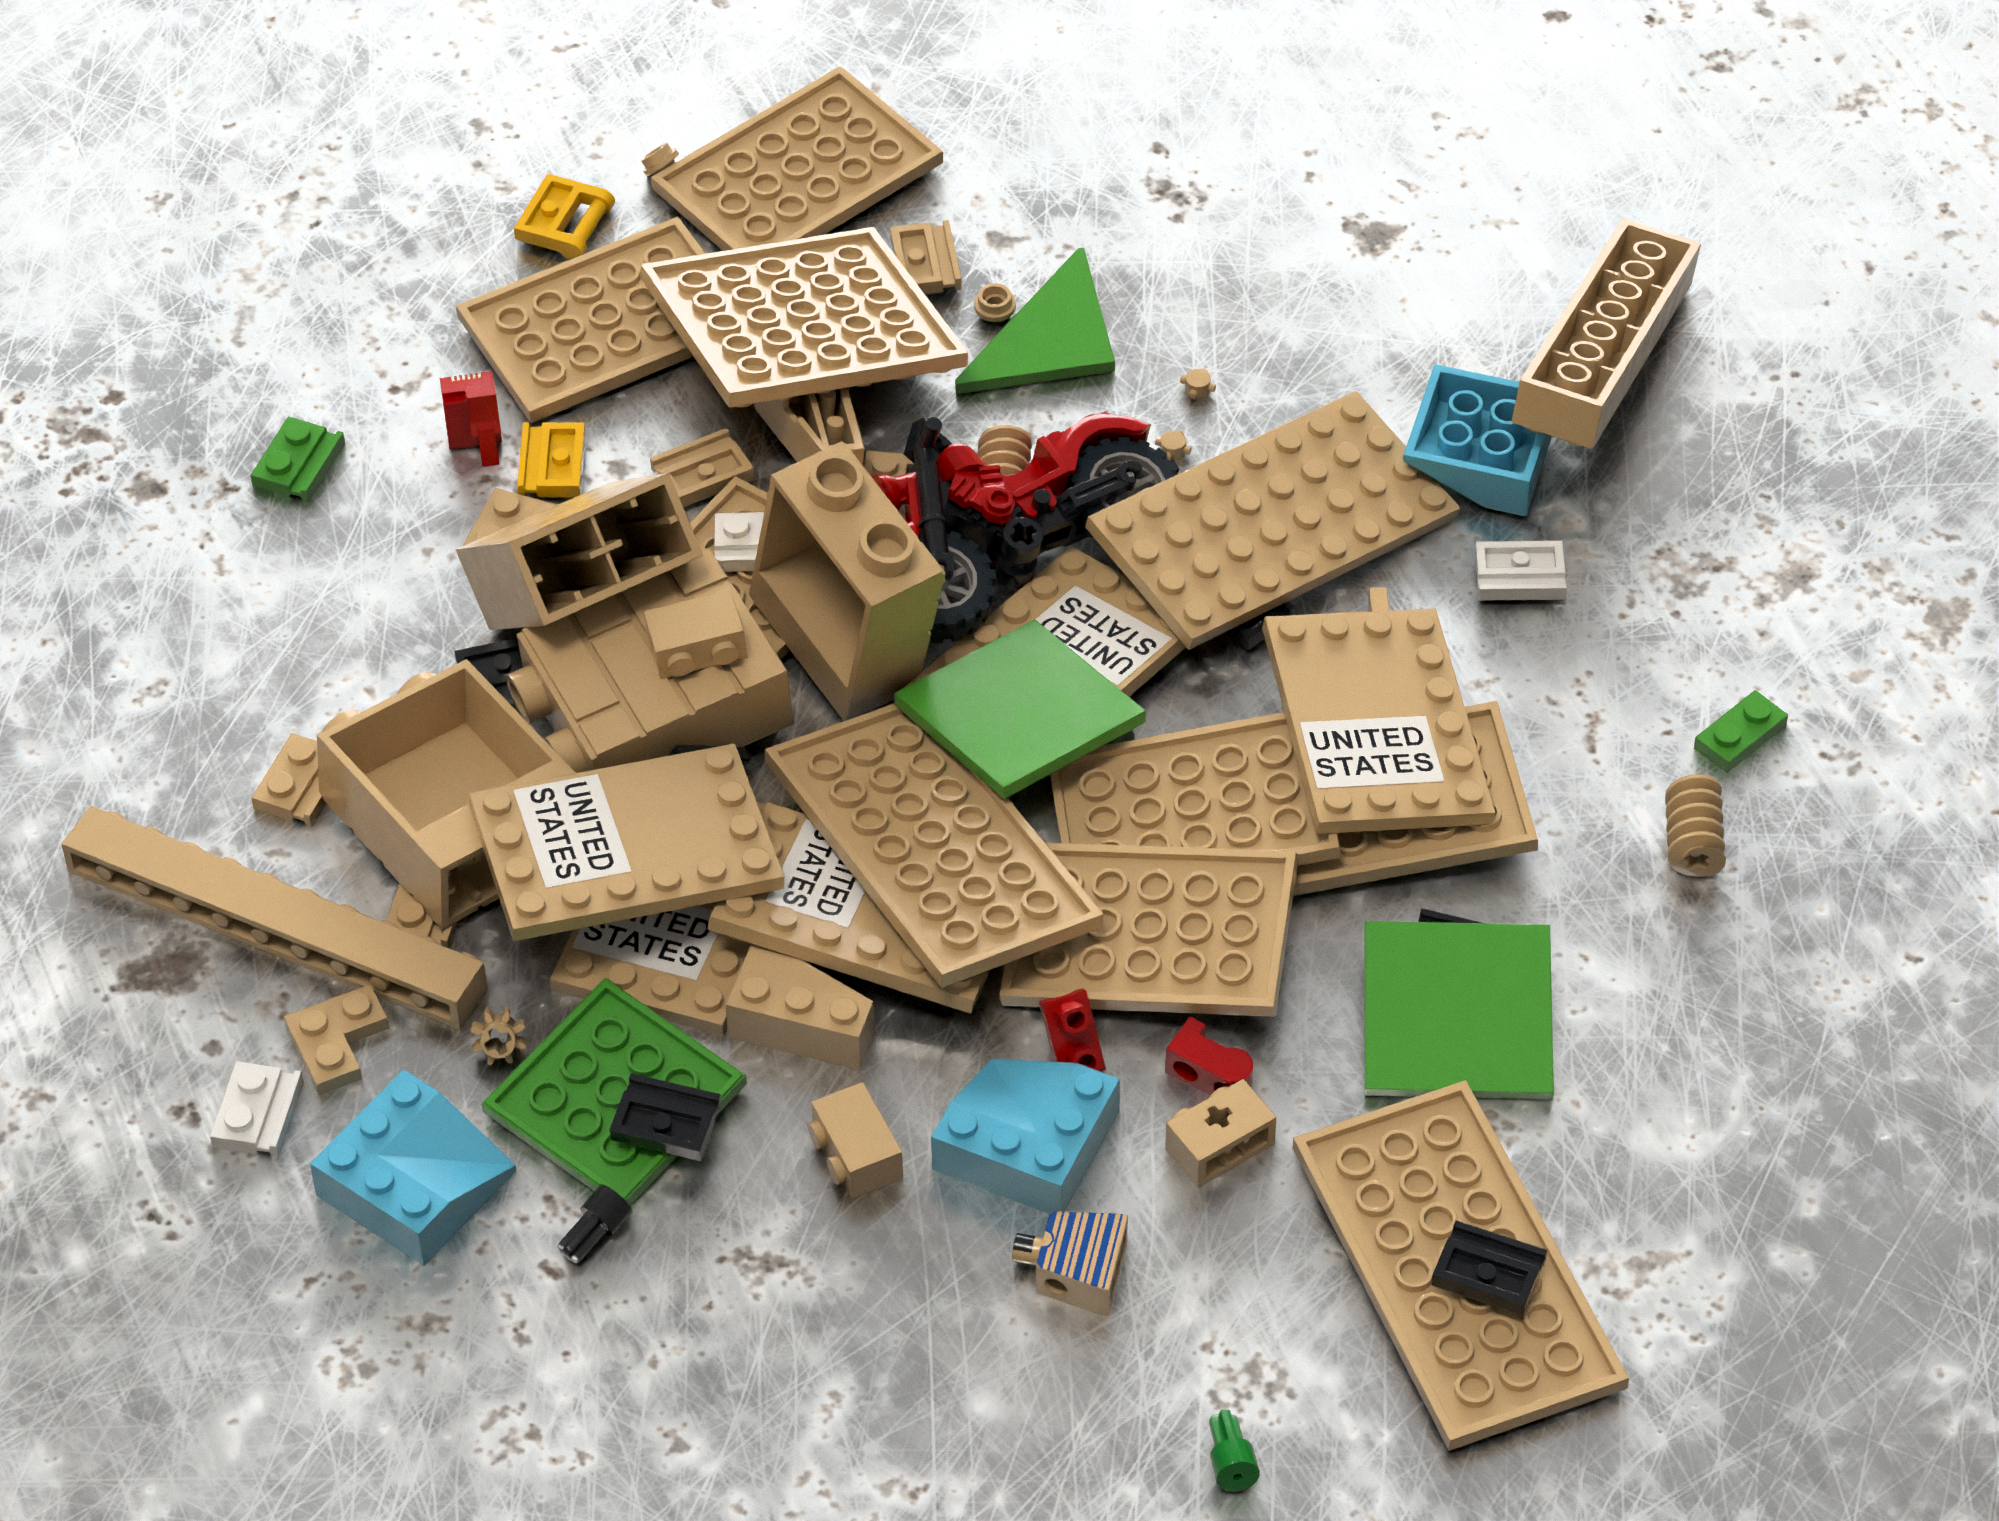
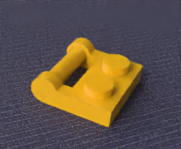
[514,173,615,260]

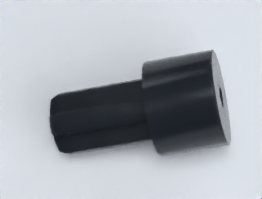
[557,1184,633,1263]

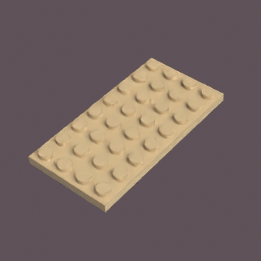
[1085,391,1461,650]
[765,703,1104,988]
[1292,1080,1629,1451]

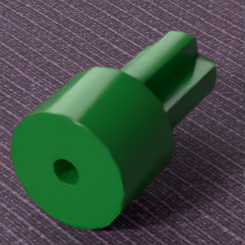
[1209,1409,1260,1492]

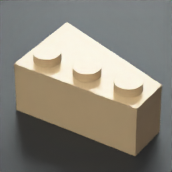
[754,388,865,465]
[726,944,875,1070]

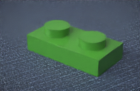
[1694,690,1788,773]

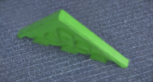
[955,247,1115,394]

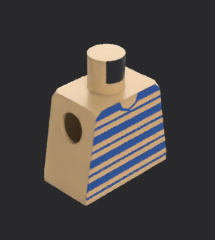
[1012,1211,1128,1317]

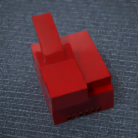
[439,371,502,467]

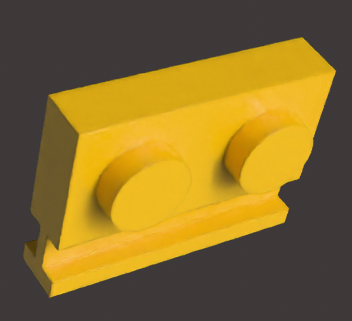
[517,422,586,497]

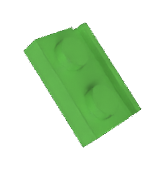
[250,416,345,503]

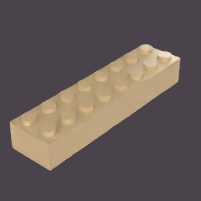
[1511,218,1701,449]

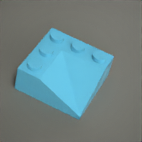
[1403,364,1552,516]
[931,1059,1120,1214]
[310,1069,516,1266]

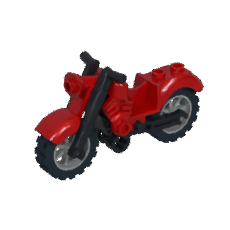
[870,411,1179,643]

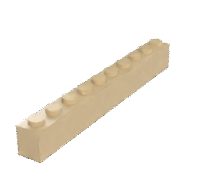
[61,805,488,1030]

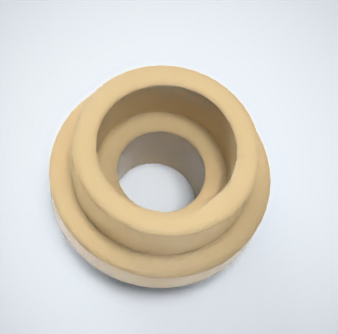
[640,142,680,176]
[974,283,1016,322]

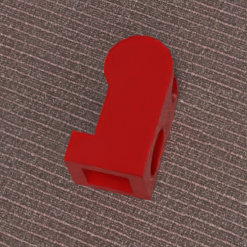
[1165,1016,1253,1095]

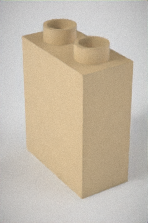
[455,473,703,630]

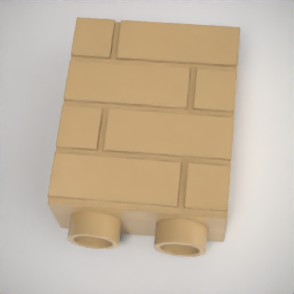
[749,441,946,721]
[506,547,794,773]
[317,659,576,929]

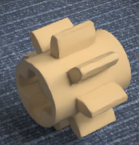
[470,1006,528,1065]

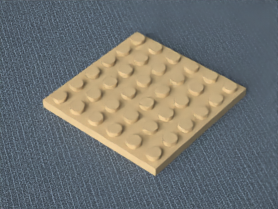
[641,227,968,408]

